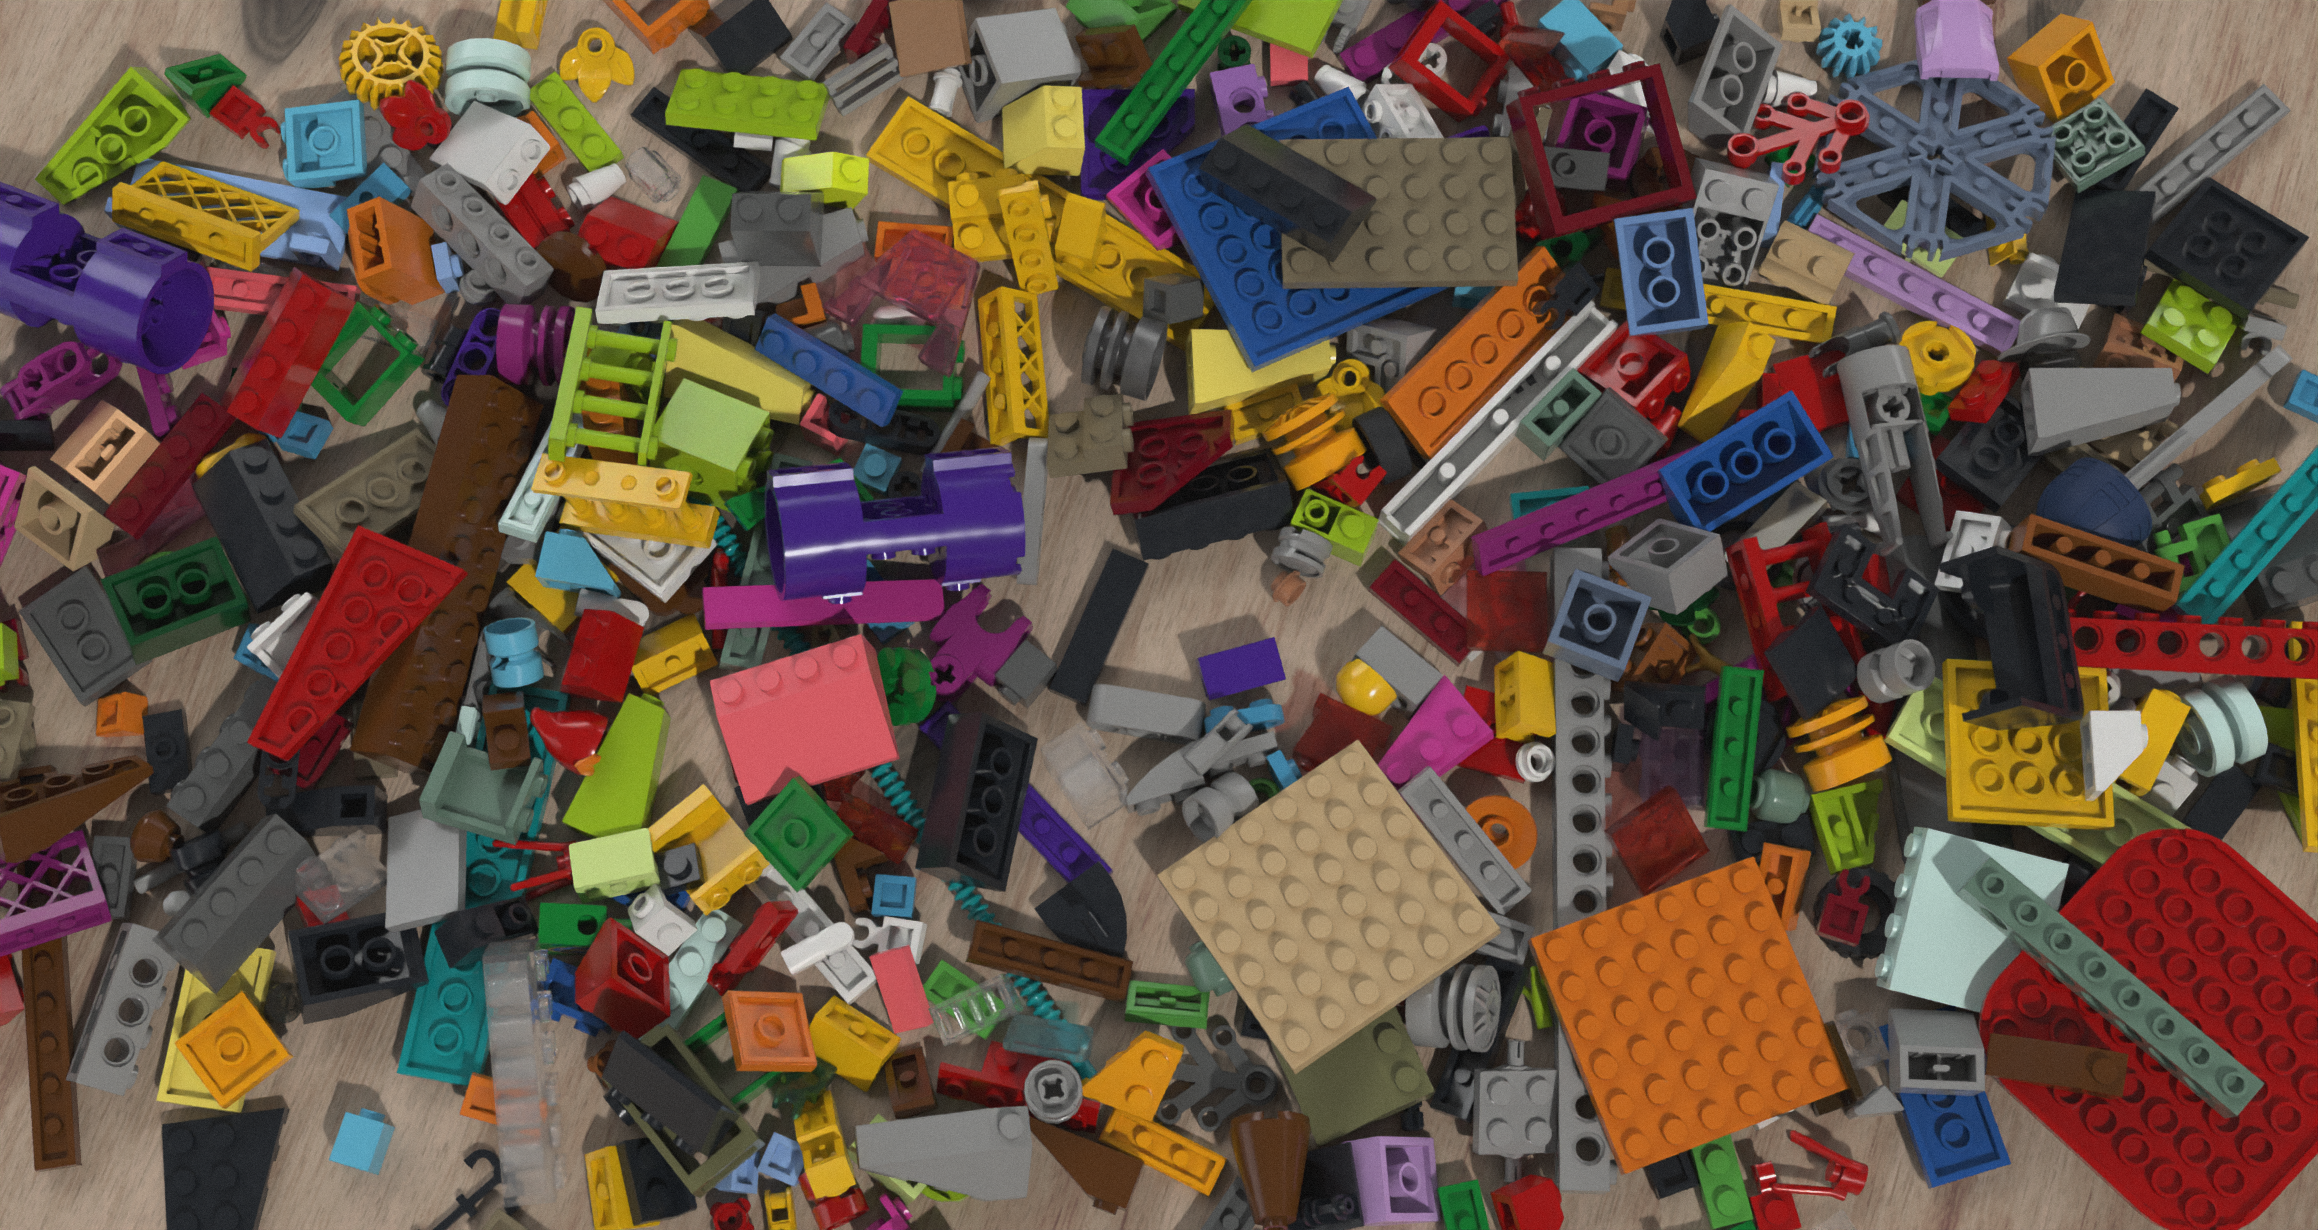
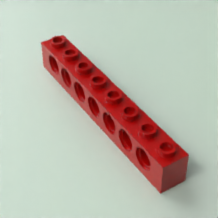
[2068,609,2318,680]

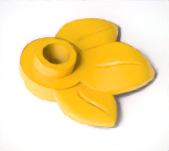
[559,27,635,103]
[1313,359,1388,432]

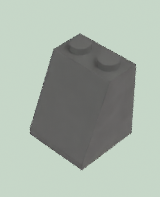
[730,191,824,267]

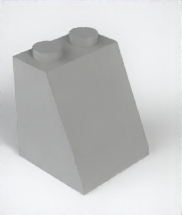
[955,8,1081,123]

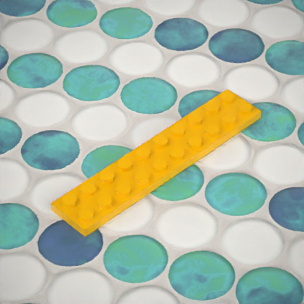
[866,96,1216,351]

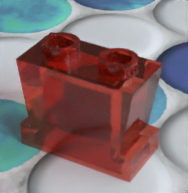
[1292,693,1393,772]

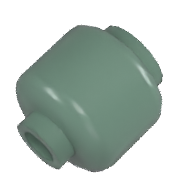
[1749,769,1810,824]
[1185,941,1235,997]

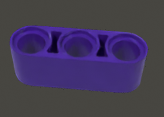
[441,308,501,407]

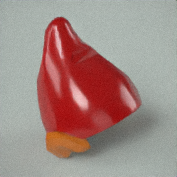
[530,707,608,776]

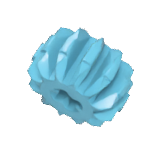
[1816,13,1882,79]

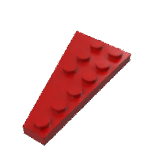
[247,525,468,762]

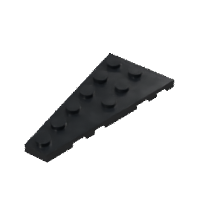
[162,1108,289,1230]

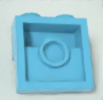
[281,100,368,189]

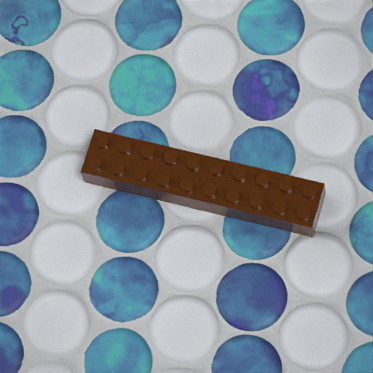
[350,375,543,775]

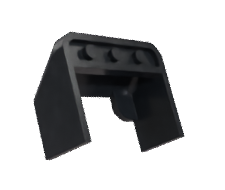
[1939,546,2084,730]

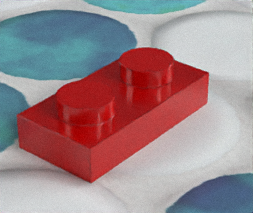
[1948,360,2021,423]

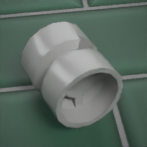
[1857,639,1935,703]
[1182,772,1259,842]

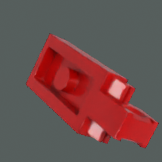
[706,900,799,996]

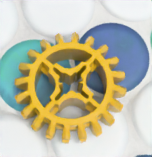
[339,16,444,111]

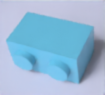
[1535,0,1623,83]

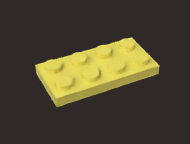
[156,948,276,1113]

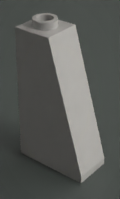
[718,207,869,314]
[2020,368,2181,456]

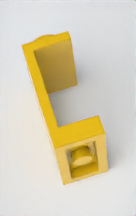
[648,784,770,916]

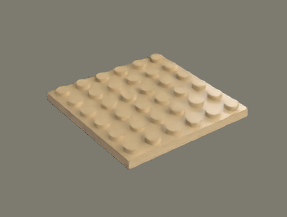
[1157,740,1501,1074]

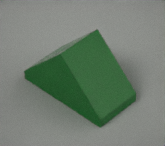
[164,54,247,119]

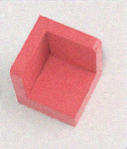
[799,393,850,456]

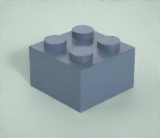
[1543,569,1652,682]

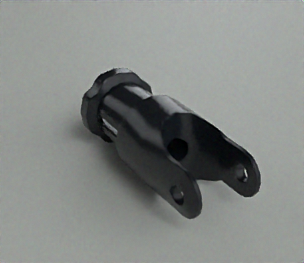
[421,297,485,384]

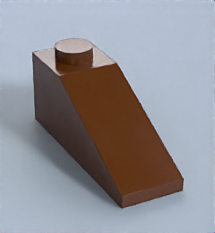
[1985,1033,2128,1099]
[1029,1117,1144,1215]

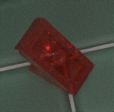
[1498,24,1569,92]

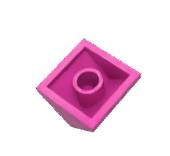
[1106,149,1183,251]

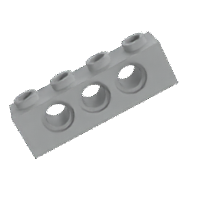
[411,163,554,305]
[66,923,177,1096]

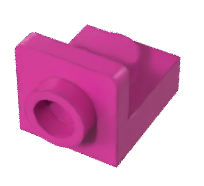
[864,1193,913,1230]

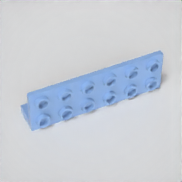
[104,158,348,271]

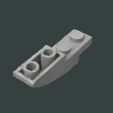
[1126,728,1278,816]

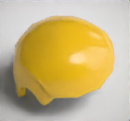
[1336,659,1397,716]

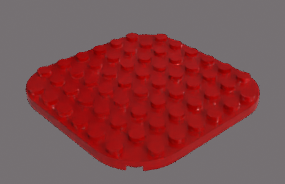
[1978,828,2318,1230]

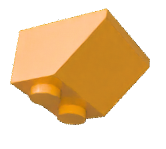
[2007,14,2115,124]

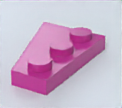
[1378,674,1494,791]

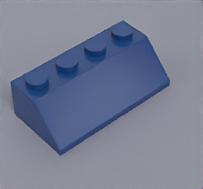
[1658,390,1834,532]

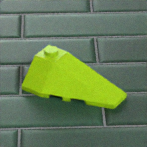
[35,66,191,205]

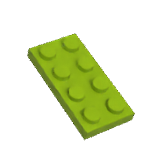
[665,68,830,141]

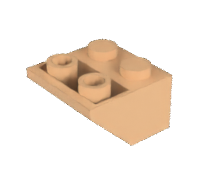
[50,400,160,505]

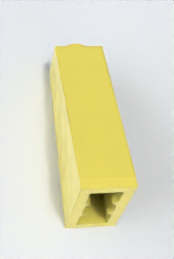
[664,319,817,425]
[1185,329,1336,415]

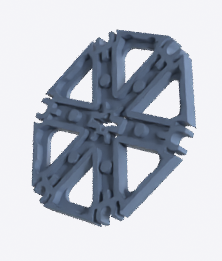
[1812,59,2056,262]

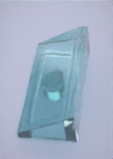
[1002,1014,1094,1063]

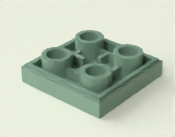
[2051,97,2145,193]

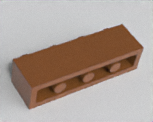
[2008,513,2185,614]

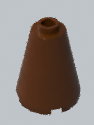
[1228,1111,1311,1230]

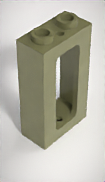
[602,1024,765,1198]

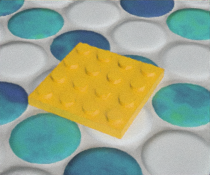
[1942,659,2115,830]

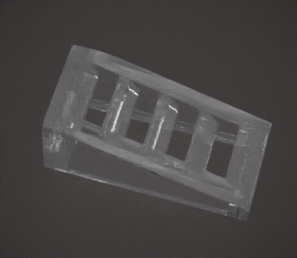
[928,974,1024,1046]

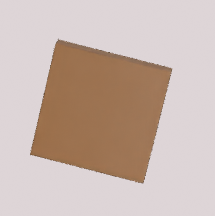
[889,0,972,78]

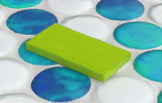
[1177,0,1343,58]

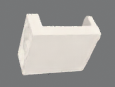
[429,101,550,205]
[247,592,319,678]

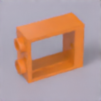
[603,0,711,55]

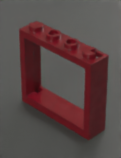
[1505,60,1697,241]

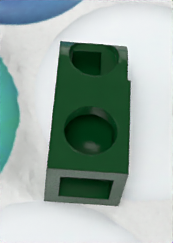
[1534,226,1606,270]

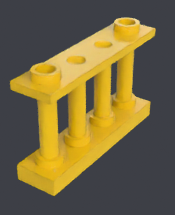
[531,453,720,549]

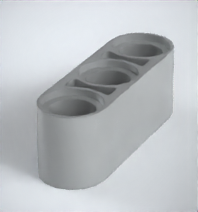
[1086,684,1206,745]

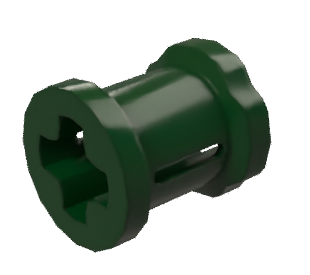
[1217,35,1251,71]

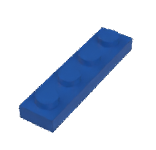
[754,313,903,427]

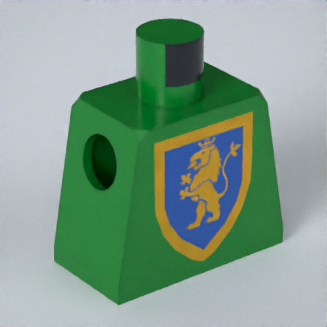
[538,902,632,955]

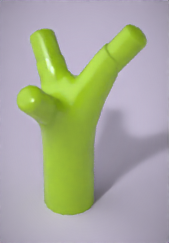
[1522,966,1553,1030]

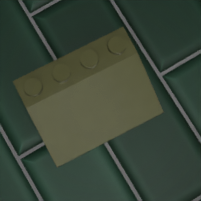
[1267,1006,1435,1148]

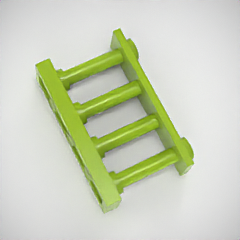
[548,306,678,467]

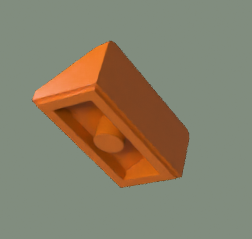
[1759,842,1811,931]

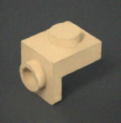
[1777,0,1821,42]

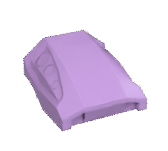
[1914,0,1999,81]

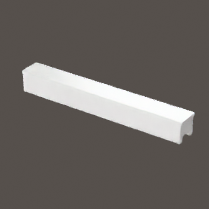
[1378,300,1618,547]

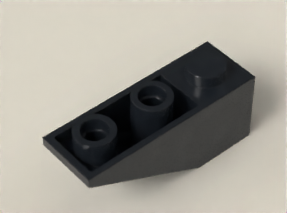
[266,785,388,837]

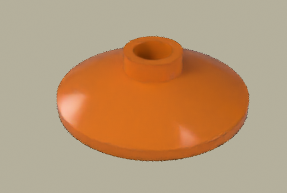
[1465,795,1538,869]

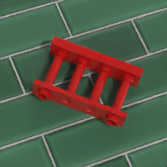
[1725,522,1867,702]

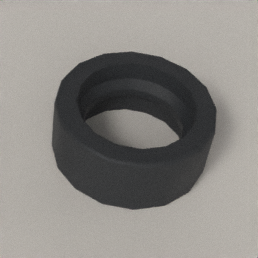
[1352,407,1412,485]

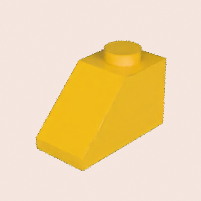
[1055,192,1107,274]

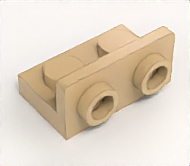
[1758,220,1855,305]

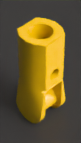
[764,1186,797,1230]

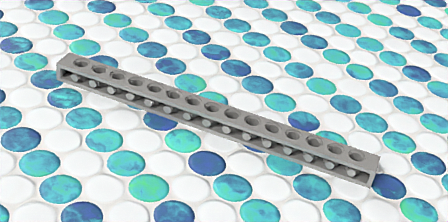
[1550,547,1617,1195]

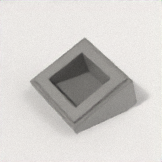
[1845,1085,1904,1120]

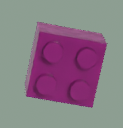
[1555,94,1649,193]

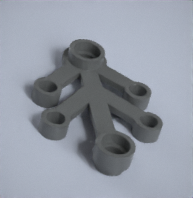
[1157,1025,1278,1133]

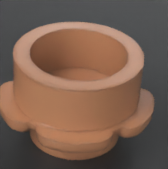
[1271,570,1306,607]

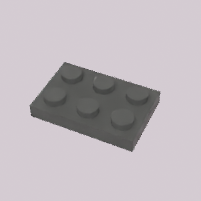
[19,566,153,707]

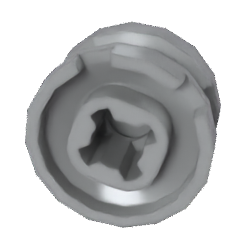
[1271,527,1333,579]
[1024,1060,1083,1124]

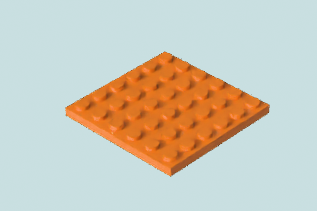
[1527,856,1848,1176]

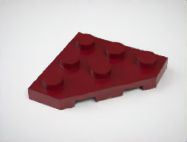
[1110,409,1235,515]

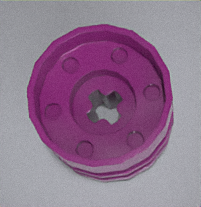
[496,304,575,386]

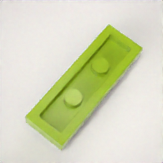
[530,71,624,173]

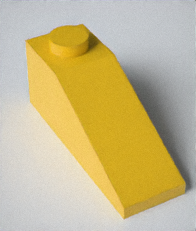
[1678,321,1776,443]

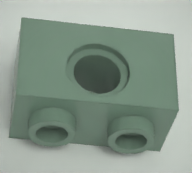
[1515,368,1602,461]

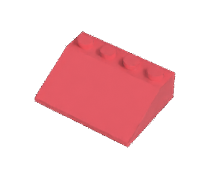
[710,634,900,805]

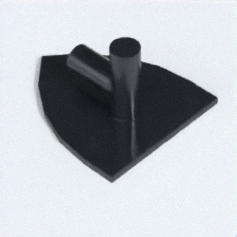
[1034,861,1127,958]

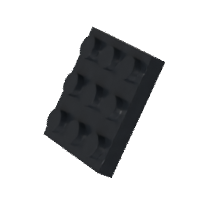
[2145,177,2309,319]

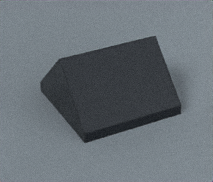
[688,0,793,75]

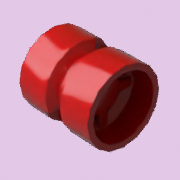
[797,1172,870,1230]

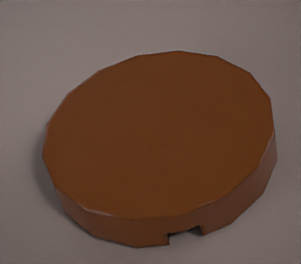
[536,231,607,303]

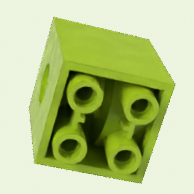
[649,378,774,513]

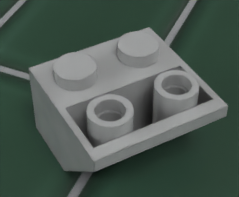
[1888,1009,1985,1096]

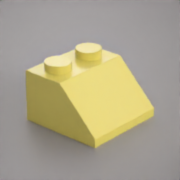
[1002,85,1085,176]

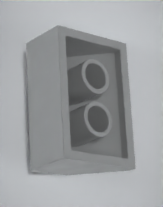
[1688,4,1783,149]

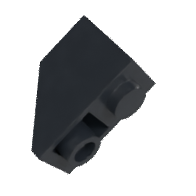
[1660,0,1720,66]
[434,896,539,969]

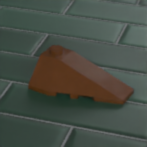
[0,755,154,863]

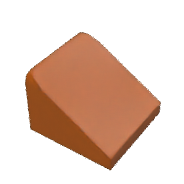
[96,692,148,737]

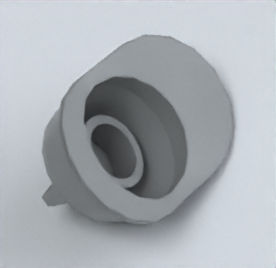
[1997,307,2091,362]

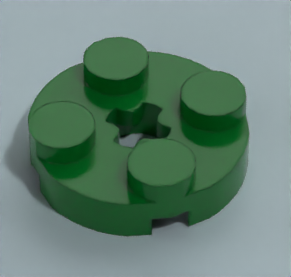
[877,647,936,726]

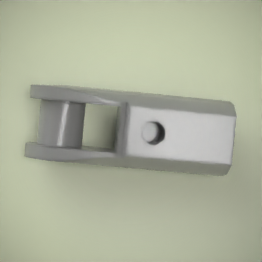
[1182,708,1253,777]

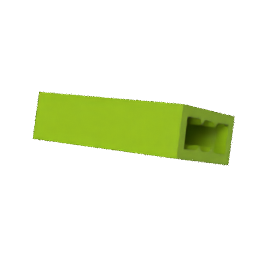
[562,693,671,839]

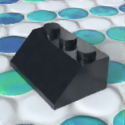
[602,1030,740,1157]

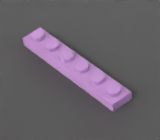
[1808,214,2021,357]

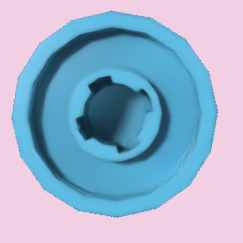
[483,617,544,688]

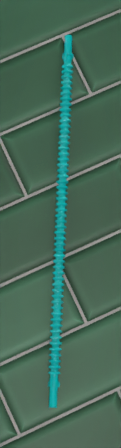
[687,495,1097,1080]

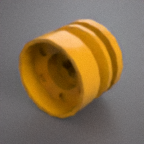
[1262,392,1367,491]
[1786,695,1892,792]

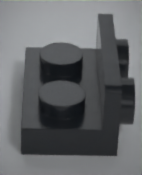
[616,1137,697,1226]

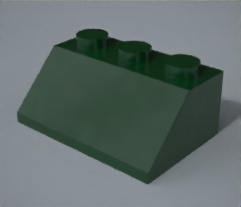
[100,536,251,665]

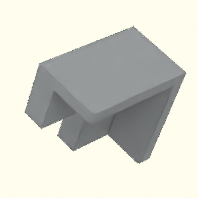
[1346,316,1437,393]

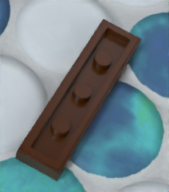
[965,920,1134,1003]

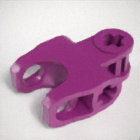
[0,341,123,420]
[929,584,1033,703]

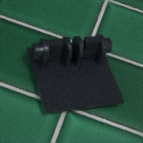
[1288,1142,1365,1230]

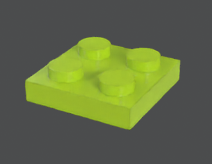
[2140,279,2241,374]

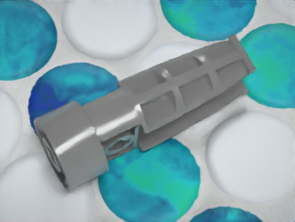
[1836,345,1953,556]

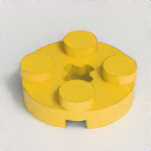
[1898,321,1976,396]

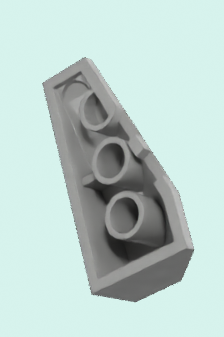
[854,1106,1032,1202]

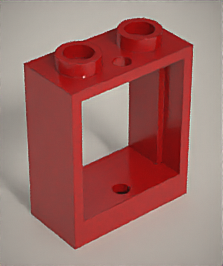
[1388,0,1512,123]

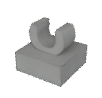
[2238,312,2287,355]

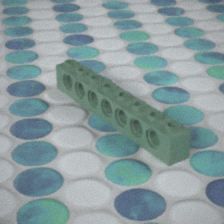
[1956,857,2265,1118]

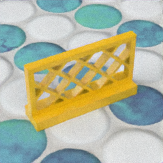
[112,161,300,272]

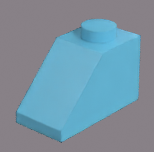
[535,529,621,599]

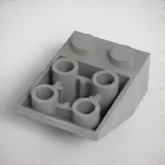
[1682,158,1779,291]

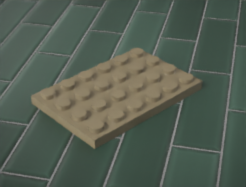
[1279,137,1518,289]

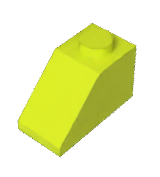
[780,152,869,210]

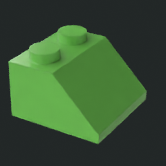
[1066,0,1178,43]

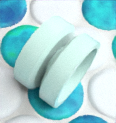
[444,38,531,118]
[2175,675,2268,777]

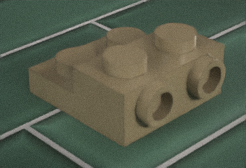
[1047,393,1134,478]

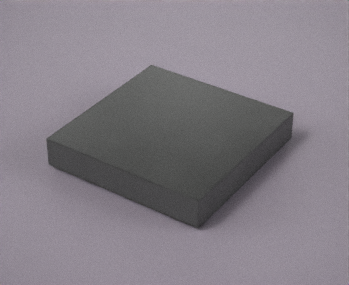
[1558,387,1668,484]

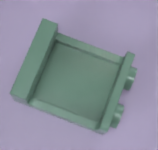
[419,731,548,845]

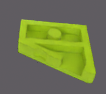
[1808,778,1883,875]

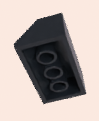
[1199,124,1377,263]
[192,439,332,614]
[1129,447,1294,561]
[915,712,1038,892]

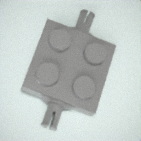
[1472,1039,1558,1183]

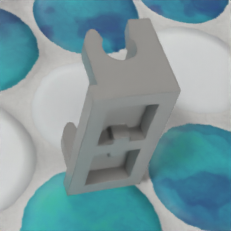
[1352,626,1443,720]

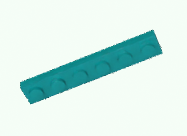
[2171,445,2318,624]

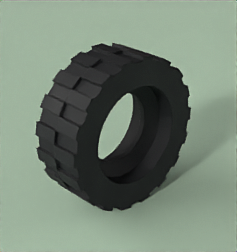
[1813,867,1897,961]

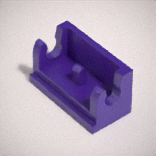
[1196,637,1286,701]

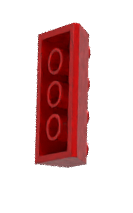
[219,267,356,438]

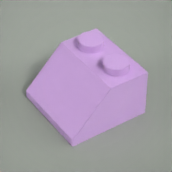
[1342,1136,1441,1226]

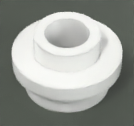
[1515,742,1555,782]

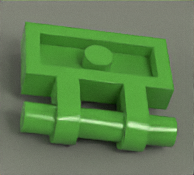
[2152,513,2230,600]

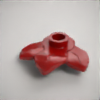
[379,80,452,150]

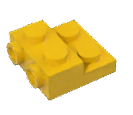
[948,168,1026,264]

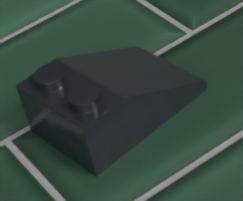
[288,912,429,1025]

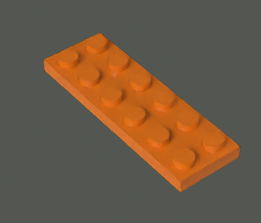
[1380,246,1572,460]

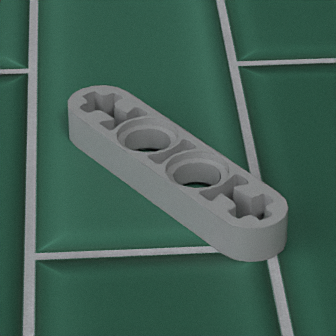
[1017,437,1048,585]

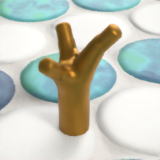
[1686,634,1733,676]

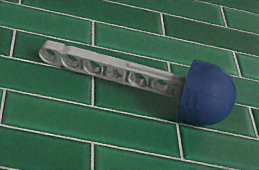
[2036,345,2293,549]

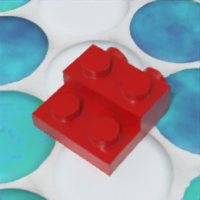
[1577,320,1691,419]

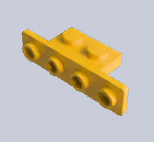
[998,180,1059,294]

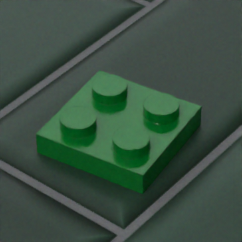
[744,776,854,892]

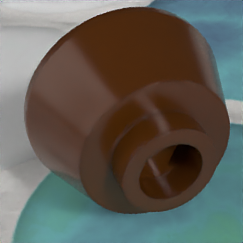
[130,810,184,862]

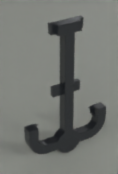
[418,1149,525,1230]

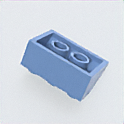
[1614,208,1709,336]

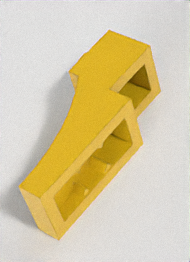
[792,1090,856,1199]

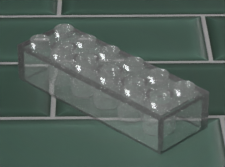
[482,938,567,1208]

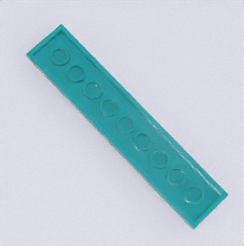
[397,680,572,1087]

